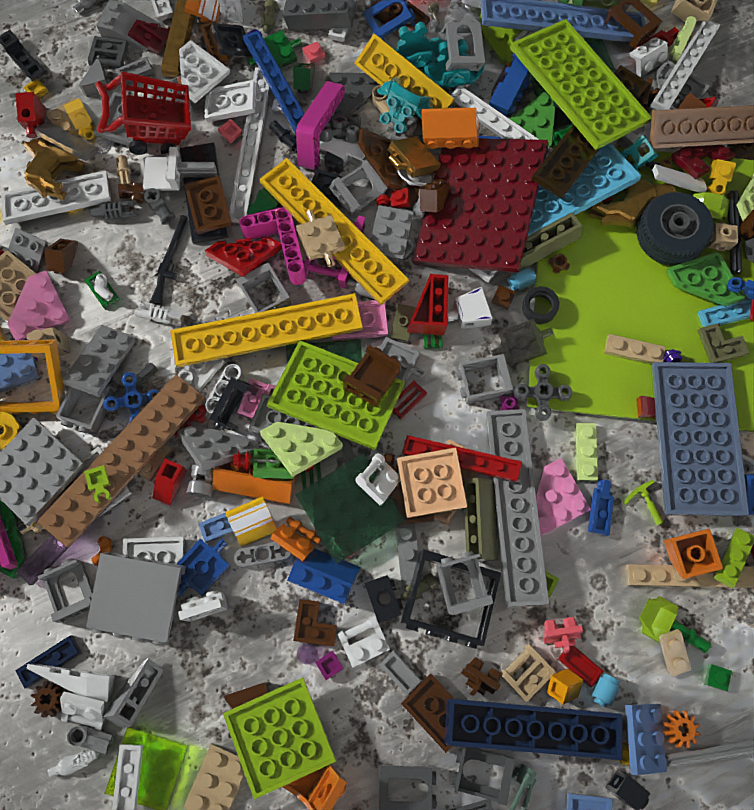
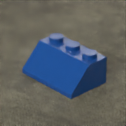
[287,548,361,605]

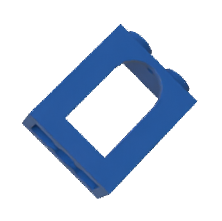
[363,0,416,41]

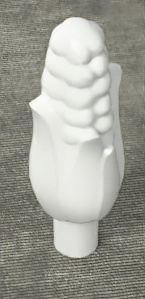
[48,750,99,777]

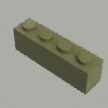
[520,213,582,270]
[463,478,498,562]

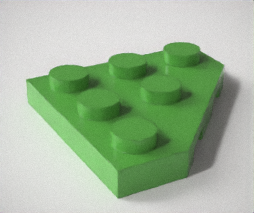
[509,92,556,148]
[666,252,745,307]

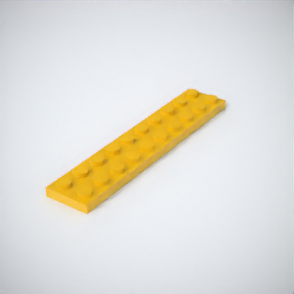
[259,158,409,305]
[170,293,363,367]

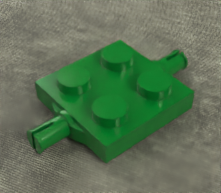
[247,30,302,68]

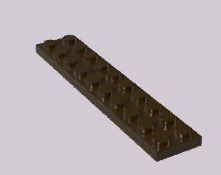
[531,65,650,199]

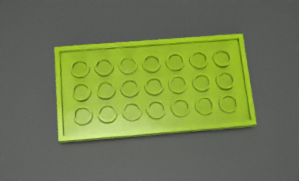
[510,19,651,150]

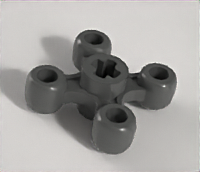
[319,113,361,142]
[514,364,573,421]

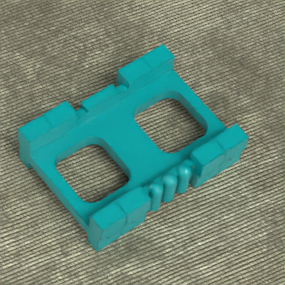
[620,135,659,171]

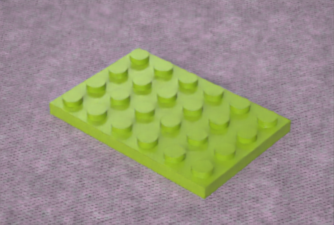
[267,340,405,450]

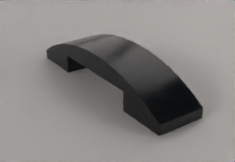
[0,29,47,82]

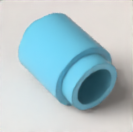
[507,267,537,291]
[592,673,620,708]

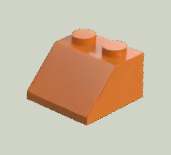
[663,528,723,579]

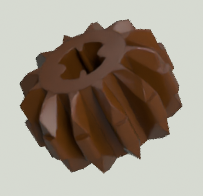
[30,681,68,718]

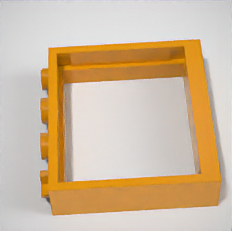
[0,339,65,415]

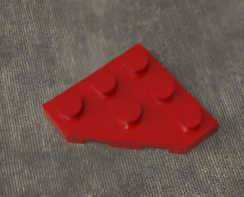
[205,237,282,277]

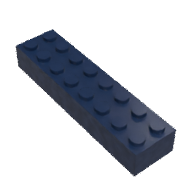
[444,698,622,760]

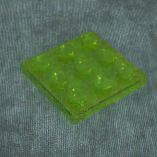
[104,727,189,810]

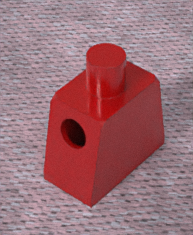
[15,92,46,139]

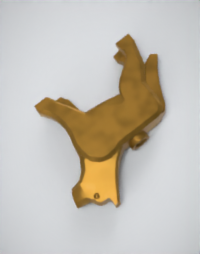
[24,137,85,200]
[589,179,677,227]

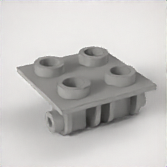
[8,228,49,273]

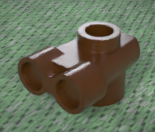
[118,182,146,204]

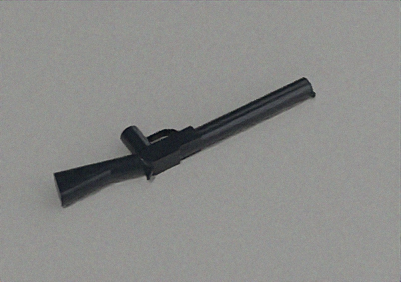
[149,215,188,304]

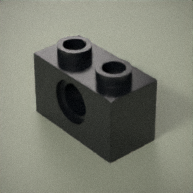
[364,575,404,624]
[605,770,651,810]

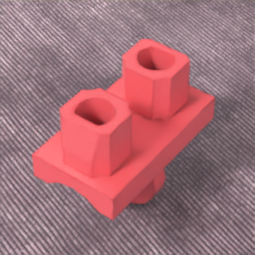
[543,617,583,653]

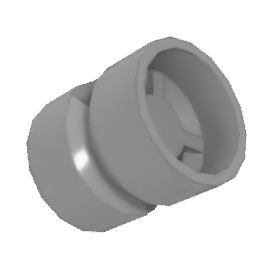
[186,465,214,498]

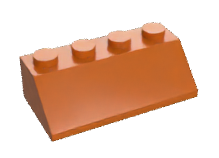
[213,456,298,504]

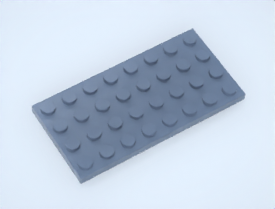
[652,362,749,517]

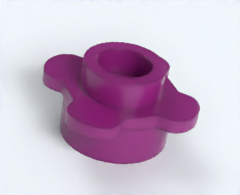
[499,394,520,411]

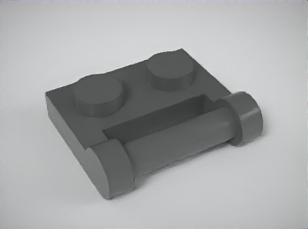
[88,36,129,68]

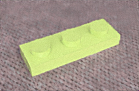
[575,423,598,482]

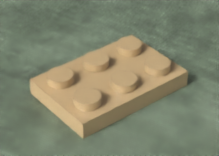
[183,743,245,810]

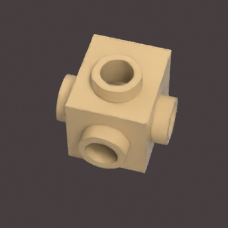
[708,223,738,251]

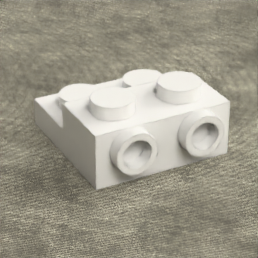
[178,590,229,622]

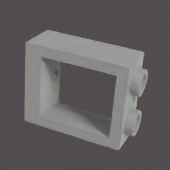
[236,263,292,313]
[456,354,513,404]
[56,386,116,435]

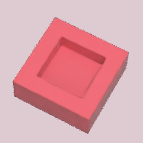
[302,42,325,64]
[218,119,243,144]

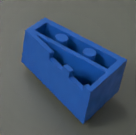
[489,54,531,118]

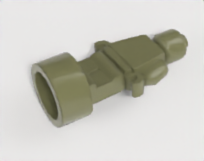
[261,0,278,33]
[400,572,438,601]

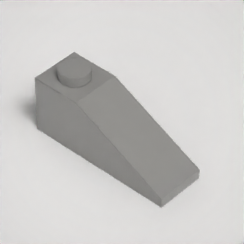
[103,658,164,727]

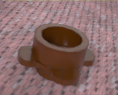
[548,254,570,274]

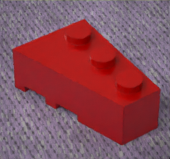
[407,274,449,335]

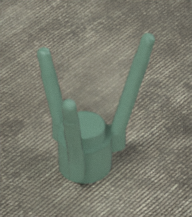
[498,764,537,810]

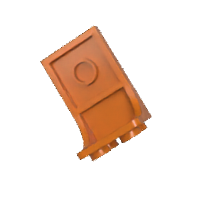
[283,764,347,810]

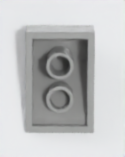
[96,0,161,52]

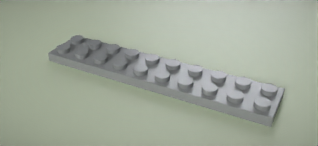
[486,409,549,608]

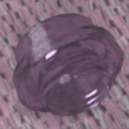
[297,643,318,664]

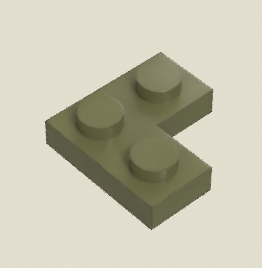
[698,323,750,363]

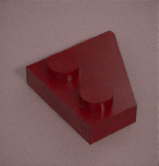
[128,19,170,55]

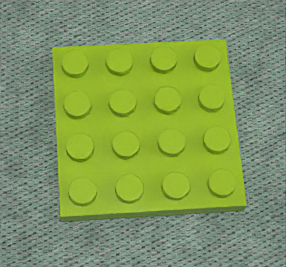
[223,677,336,800]

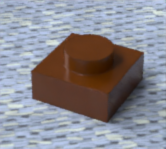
[491,285,516,310]

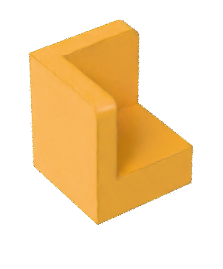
[547,669,583,705]

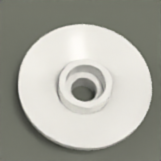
[398,169,432,186]

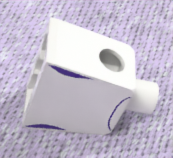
[448,287,492,329]

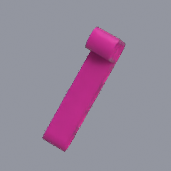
[296,81,345,171]
[239,207,306,285]

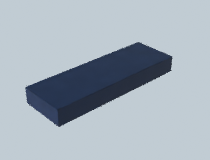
[15,635,82,689]

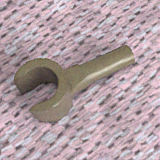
[428,1,440,25]

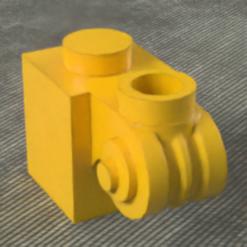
[64,98,95,140]
[707,159,736,195]

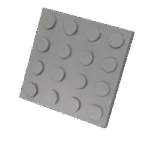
[0,417,86,526]

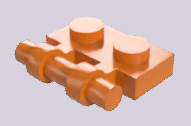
[270,516,322,561]

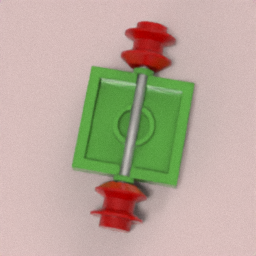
[233,449,314,479]

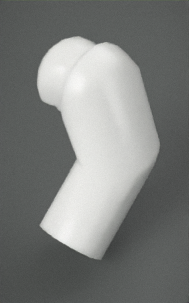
[94,274,113,301]

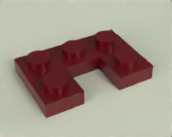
[671,145,735,179]

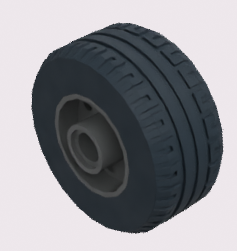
[637,192,714,266]

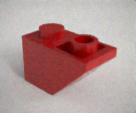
[152,458,188,506]

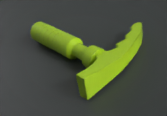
[623,480,664,525]

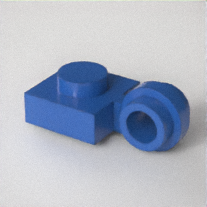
[727,277,754,300]

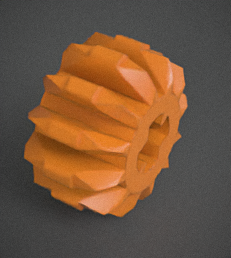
[662,710,701,748]

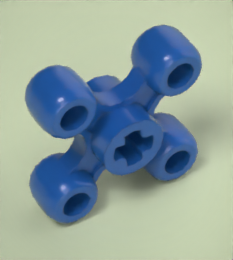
[104,372,160,423]

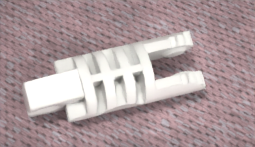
[134,301,183,326]

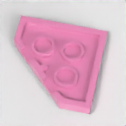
[7,271,70,340]
[536,458,591,536]

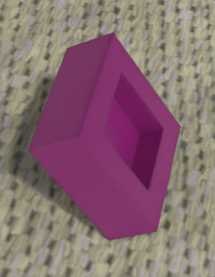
[315,651,344,680]

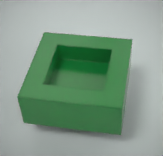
[704,664,732,692]

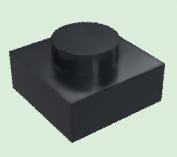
[324,151,344,174]

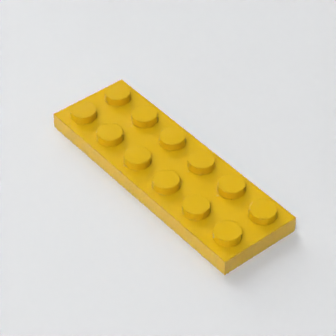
[354,34,455,109]

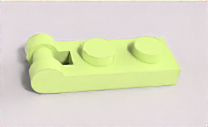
[670,16,697,64]

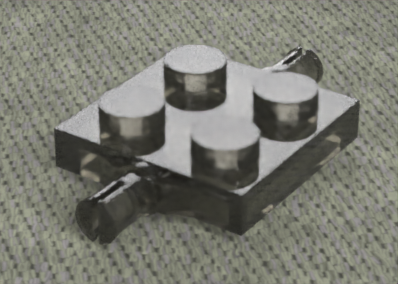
[491,319,554,367]

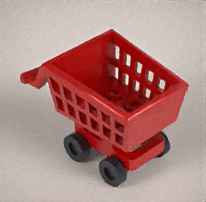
[95,71,191,155]

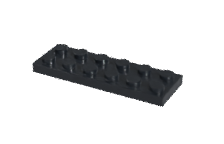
[180,142,228,244]

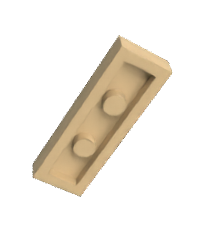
[604,334,665,365]

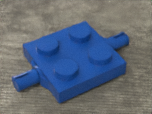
[177,538,230,596]

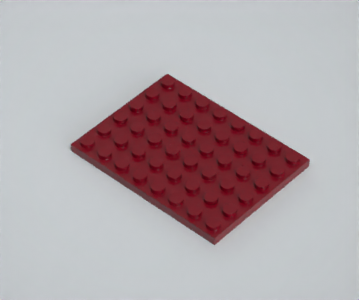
[412,138,549,272]

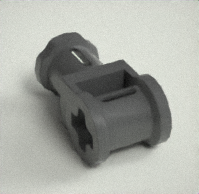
[144,188,175,225]

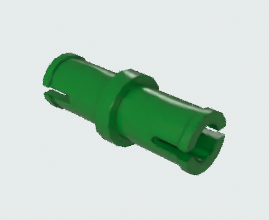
[670,619,711,654]

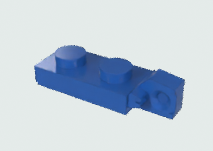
[588,479,614,536]

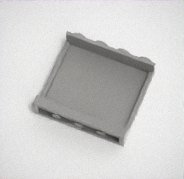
[86,552,186,645]

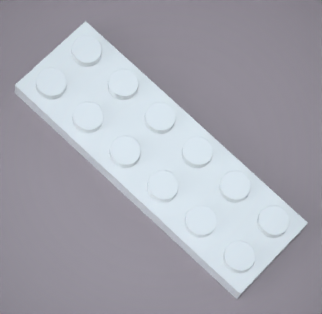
[1,170,111,225]

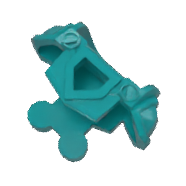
[394,22,443,69]
[424,39,485,89]
[377,77,434,133]

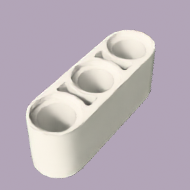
[205,364,244,416]

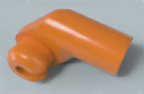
[91,536,112,566]

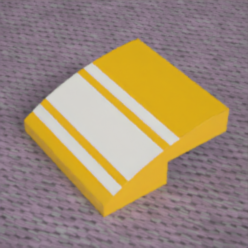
[225,496,277,547]

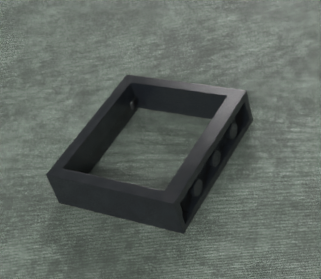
[401,549,501,649]

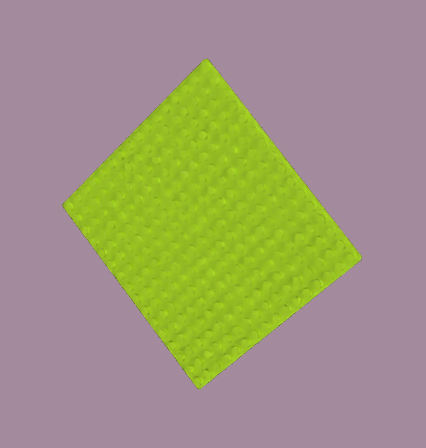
[527,141,754,432]

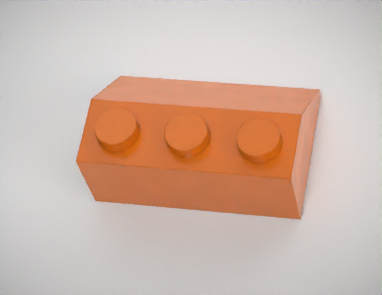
[422,107,480,149]

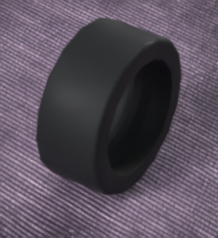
[522,286,560,324]

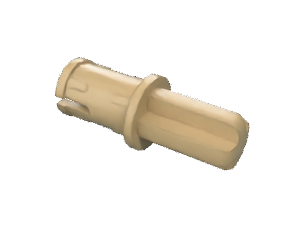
[116,155,131,185]

